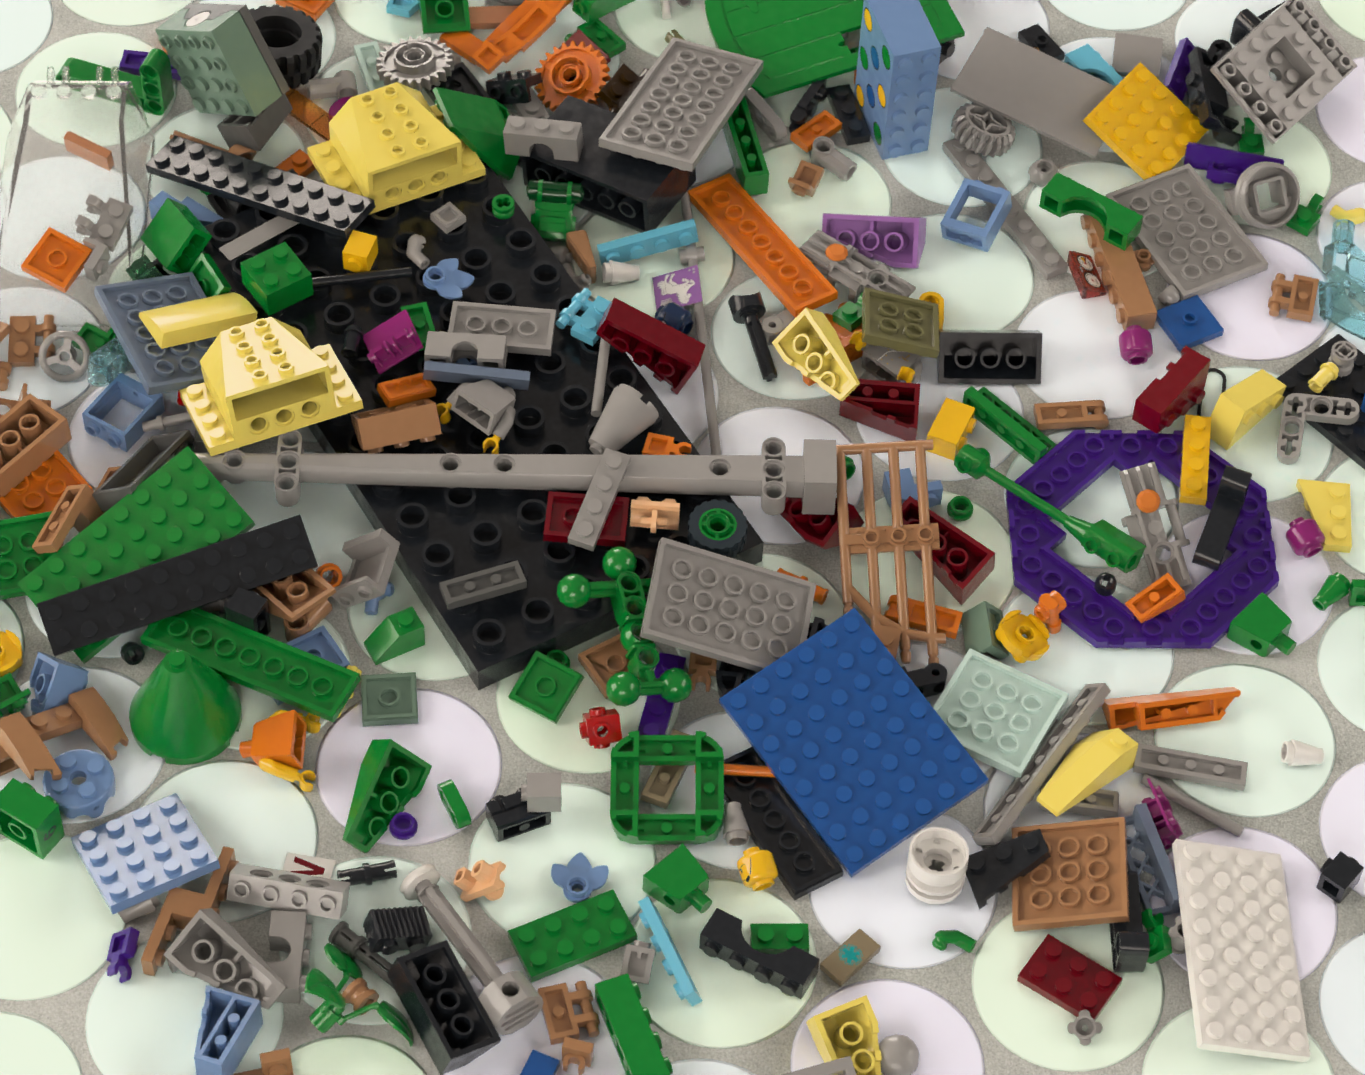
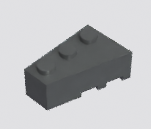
[217,94,293,151]

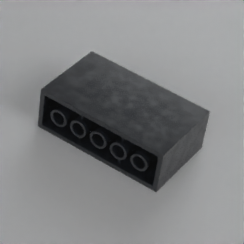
[521,95,696,233]

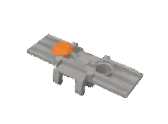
[799,229,916,303]
[1119,462,1192,587]

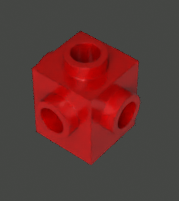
[579,707,622,749]

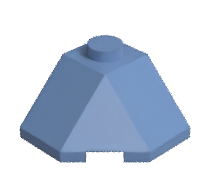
[30,652,89,714]

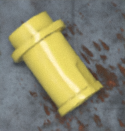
[1308,362,1339,393]

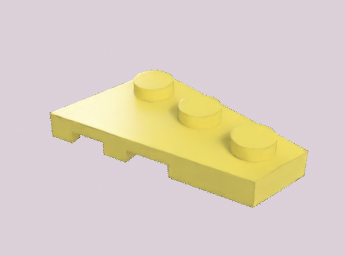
[1296,479,1352,553]

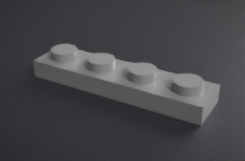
[568,448,631,551]
[1133,743,1248,791]

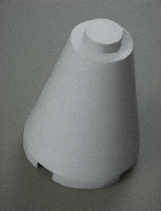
[588,384,659,455]

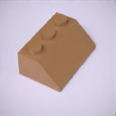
[350,398,442,453]

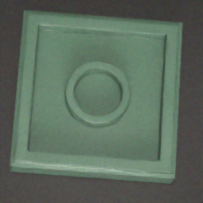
[361,672,418,727]

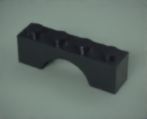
[699,908,819,1000]

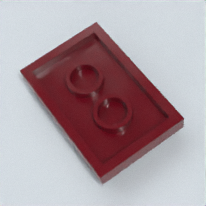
[543,491,630,547]
[1017,934,1123,1021]

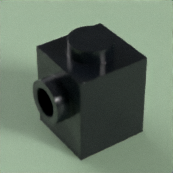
[1316,851,1364,904]

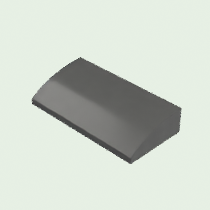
[92,430,192,512]

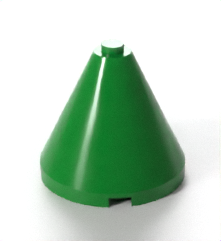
[129,650,242,765]

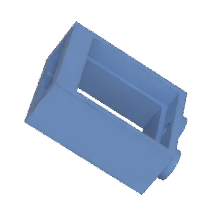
[940,178,1012,252]
[82,372,165,452]

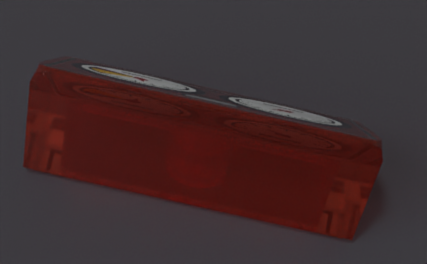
[1067,251,1106,299]

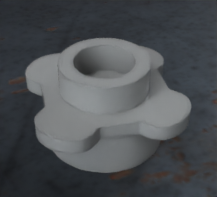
[1067,1010,1103,1046]

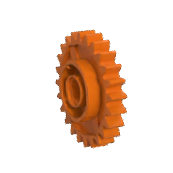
[534,41,611,113]

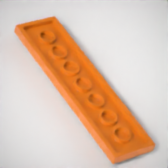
[687,173,838,318]

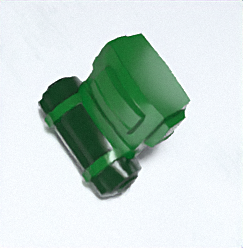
[526,179,584,242]

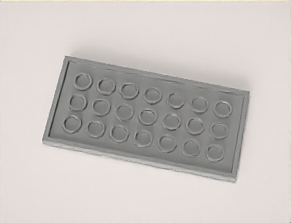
[599,37,764,172]

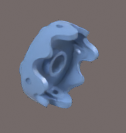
[42,749,116,819]

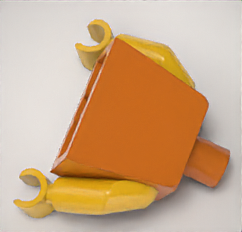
[239,709,321,792]

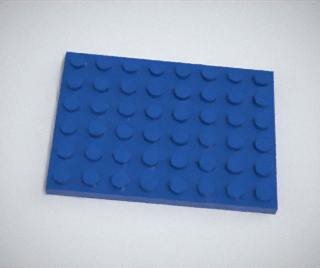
[719,607,989,878]

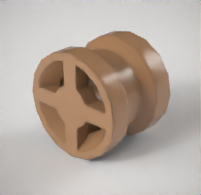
[342,978,379,1015]

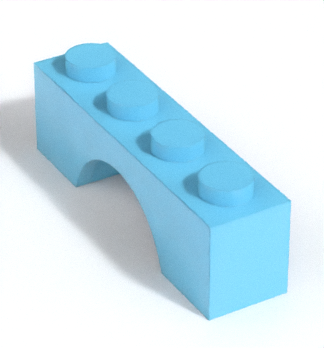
[1064,44,1123,86]

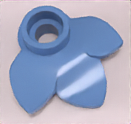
[423,258,474,299]
[551,852,609,903]

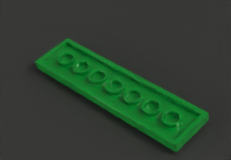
[140,608,361,723]

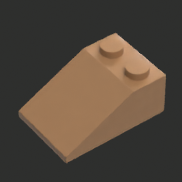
[252,569,336,622]

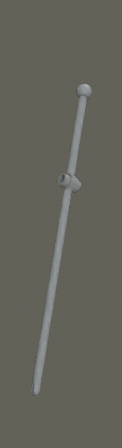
[679,192,722,455]

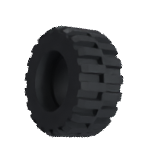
[249,5,322,89]

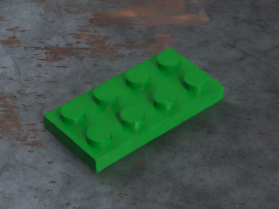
[508,889,637,983]

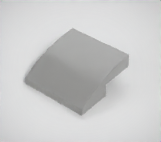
[1112,33,1163,79]

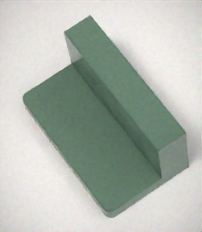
[961,601,1009,660]

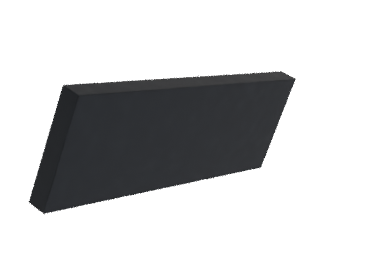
[724,747,844,901]

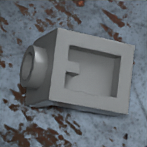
[620,940,657,985]

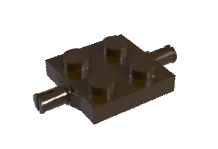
[597,63,649,114]

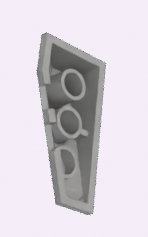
[163,908,288,1010]

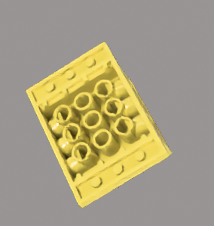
[307,82,485,215]
[179,317,363,456]

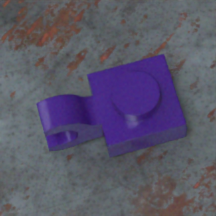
[106,927,140,983]

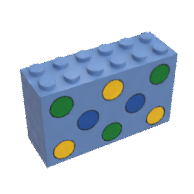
[854,0,941,160]

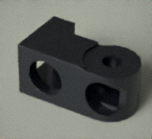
[902,663,948,698]

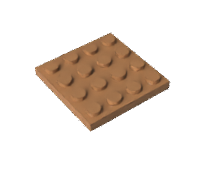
[1012,817,1129,932]

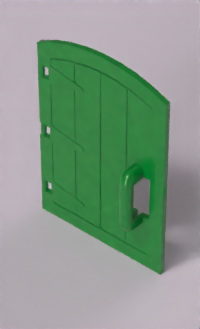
[704,0,965,99]

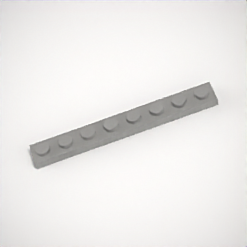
[942,138,1068,280]
[972,683,1111,845]

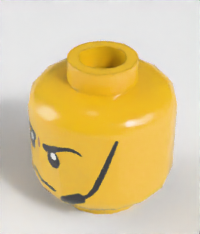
[737,846,778,891]

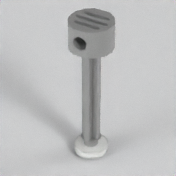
[399,864,544,1035]

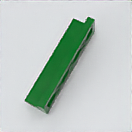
[963,386,1057,465]

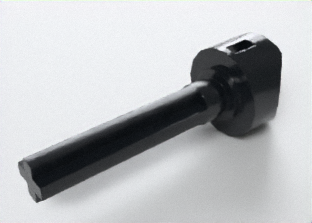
[728,291,778,382]

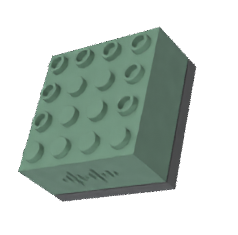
[155,3,290,117]

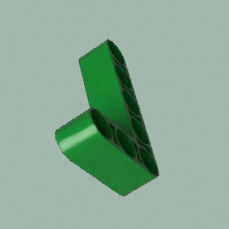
[55,48,174,116]

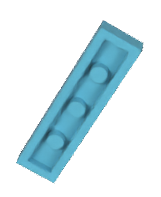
[597,218,699,265]
[638,897,702,1007]

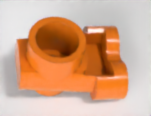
[1034,590,1067,634]

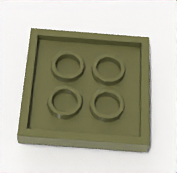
[862,287,940,359]

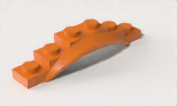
[471,0,572,75]

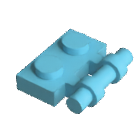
[555,288,611,346]

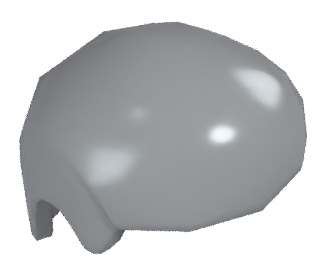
[879,1034,919,1075]

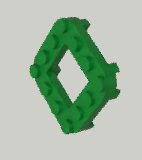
[610,731,724,845]

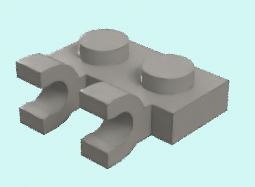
[75,194,134,252]

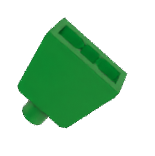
[1227,592,1297,657]
[642,843,713,914]

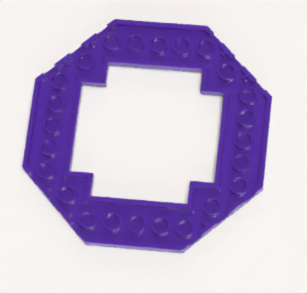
[1005,430,1279,649]

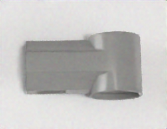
[308,70,358,100]
[810,136,858,181]

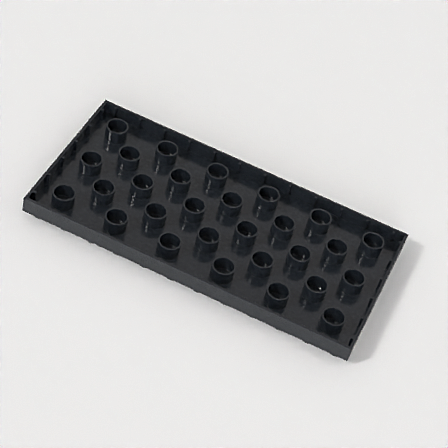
[199,156,764,690]

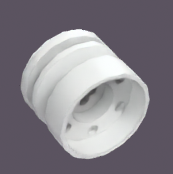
[905,827,969,904]

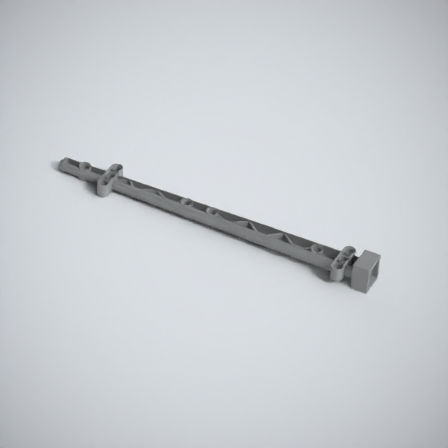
[195,430,837,516]

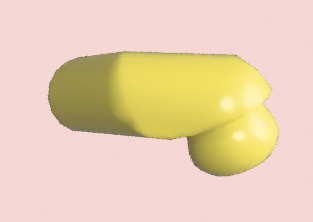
[1330,204,1365,226]

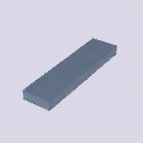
[423,360,530,390]

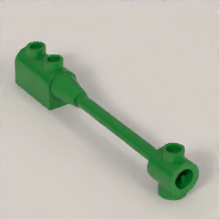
[954,444,1146,573]

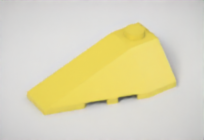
[772,308,860,401]

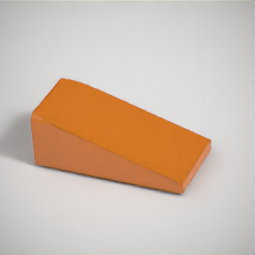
[1125,573,1186,624]

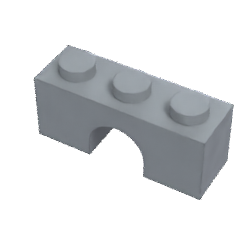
[503,115,584,162]
[424,331,508,369]
[266,911,313,1003]

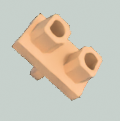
[630,496,680,533]
[453,860,506,902]

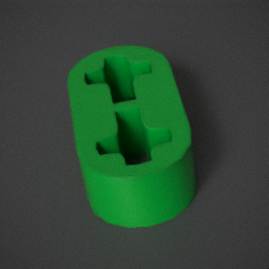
[437,779,472,830]

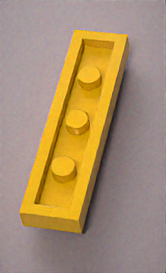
[1179,414,1211,506]

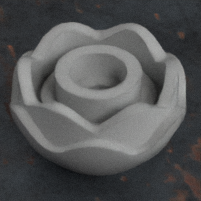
[1028,159,1059,187]

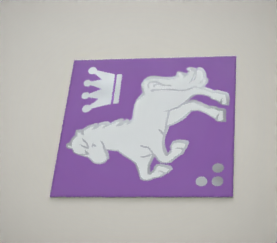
[652,265,703,311]

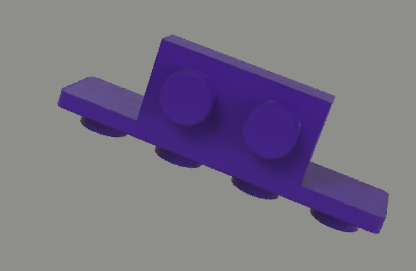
[1183,142,1284,186]

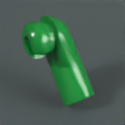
[932,930,977,953]

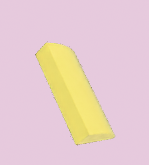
[139,292,258,349]

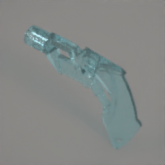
[1318,219,1365,340]

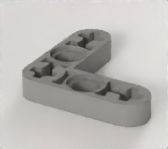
[1277,393,1360,465]

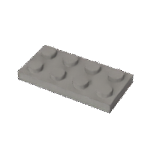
[448,301,556,356]

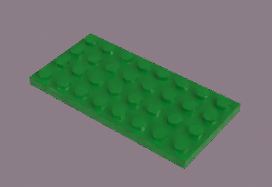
[17,446,256,664]

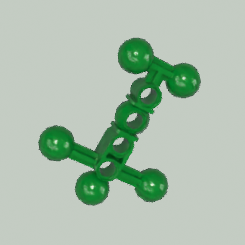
[557,546,692,707]

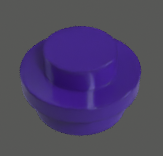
[389,812,418,840]

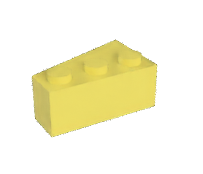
[1210,369,1286,450]

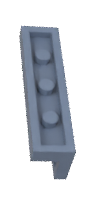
[1125,803,1180,916]

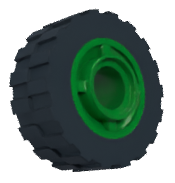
[687,499,748,557]

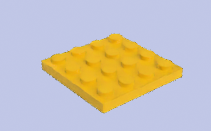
[1082,62,1209,180]

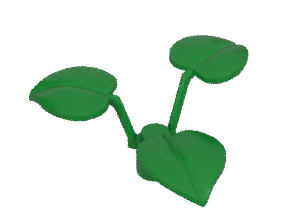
[304,943,414,1047]

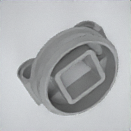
[1223,161,1300,229]

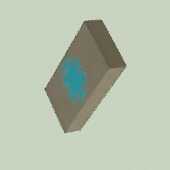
[819,928,881,987]

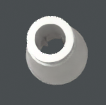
[601,260,640,285]
[1280,739,1324,766]

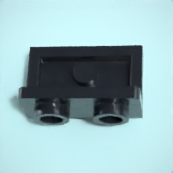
[485,69,542,104]

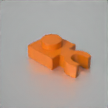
[642,432,691,455]

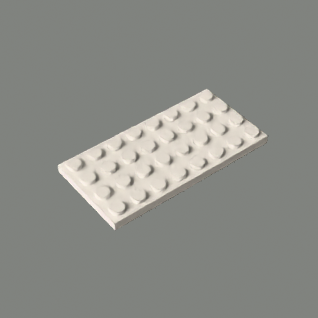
[1172,839,1311,1063]

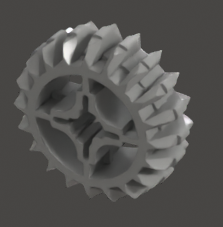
[951,102,1016,158]

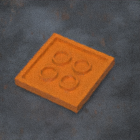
[0,450,94,518]

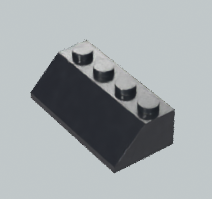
[936,329,1042,384]
[387,940,501,1075]

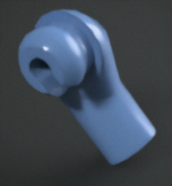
[364,582,394,615]

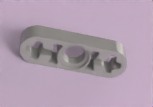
[745,87,787,142]

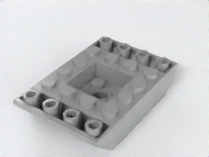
[1210,0,1357,145]

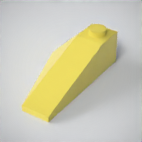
[1037,728,1139,817]
[806,995,882,1075]

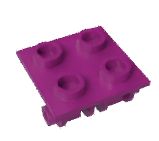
[363,309,424,374]
[1141,778,1183,850]

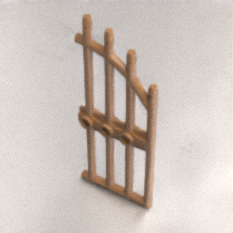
[836,439,946,664]

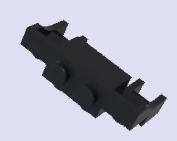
[1185,46,1242,147]

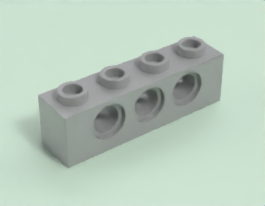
[226,863,351,920]

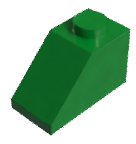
[364,606,425,665]

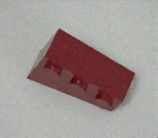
[1132,346,1211,434]
[839,379,920,441]

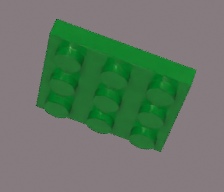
[0,511,55,600]

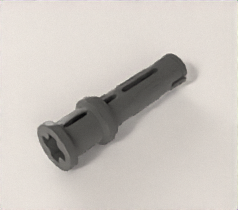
[328,921,395,990]

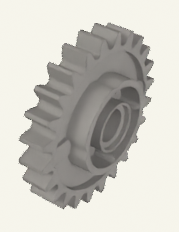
[376,35,454,92]

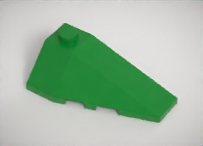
[342,739,432,853]

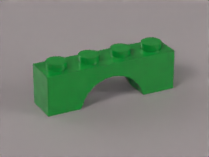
[1039,172,1143,251]

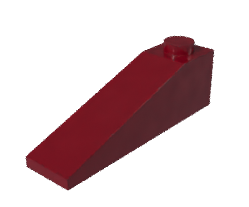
[780,497,864,550]

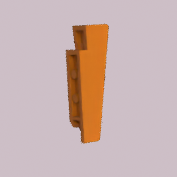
[1101,687,1241,731]

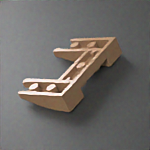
[0,686,129,780]

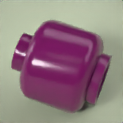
[1119,325,1153,365]
[1285,517,1325,558]

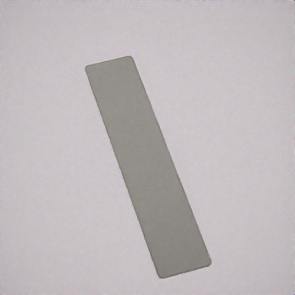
[219,216,299,260]

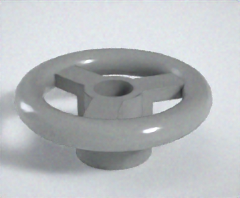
[38,331,91,382]

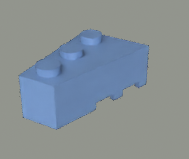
[194,985,263,1075]

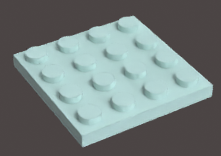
[933,648,1069,778]

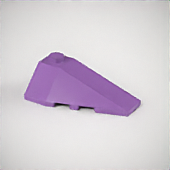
[822,213,927,268]

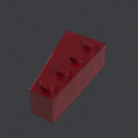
[596,297,706,395]
[902,496,995,606]

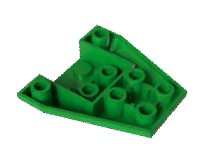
[433,87,520,181]

